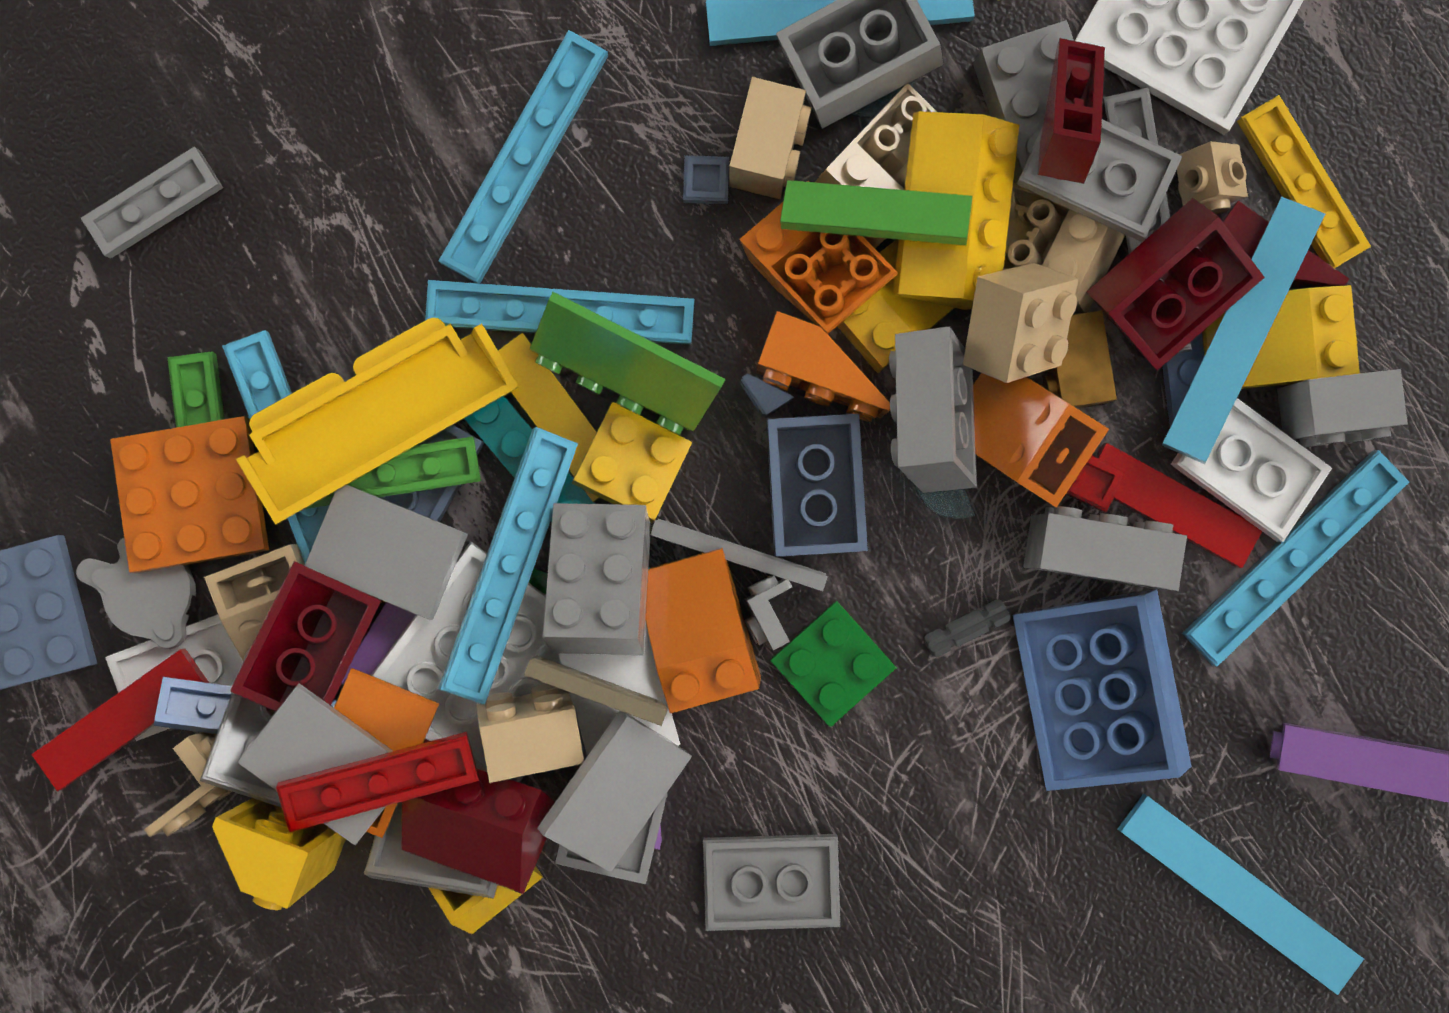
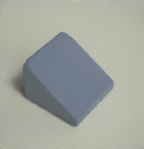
[741,373,794,418]

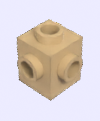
[1177,141,1248,214]

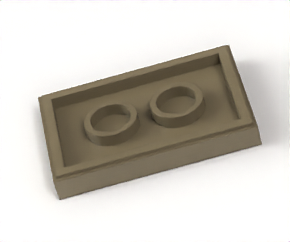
[524,655,667,726]

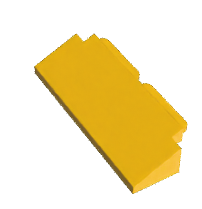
[236,318,519,525]

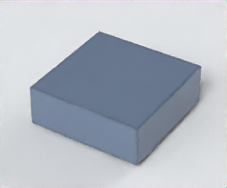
[683,156,729,204]

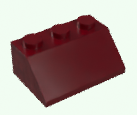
[1087,198,1265,370]
[230,561,381,711]
[401,769,555,894]

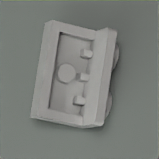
[743,575,792,650]

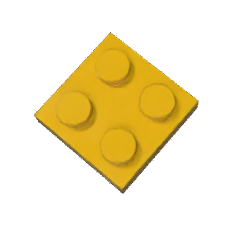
[572,402,692,523]

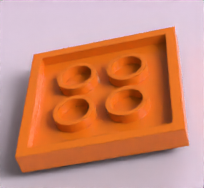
[110,416,269,573]

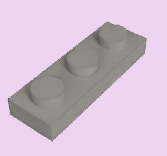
[81,146,223,259]

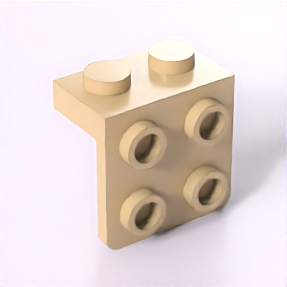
[144,732,232,837]

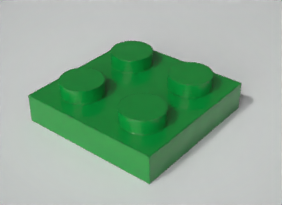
[770,601,897,727]

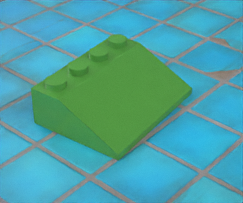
[530,292,725,435]

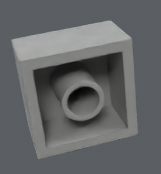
[1277,369,1408,447]

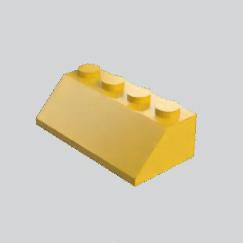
[893,111,1020,310]
[212,798,346,910]

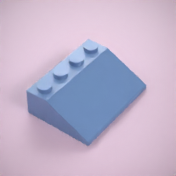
[1013,589,1192,791]

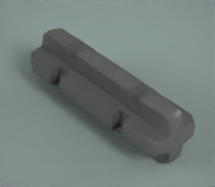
[924,600,1010,657]

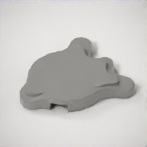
[76,538,196,649]

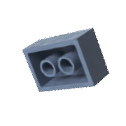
[766,414,868,557]

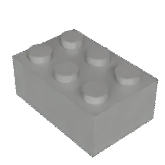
[776,0,943,129]
[973,20,1074,183]
[889,326,977,493]
[543,503,651,655]
[1023,506,1187,591]

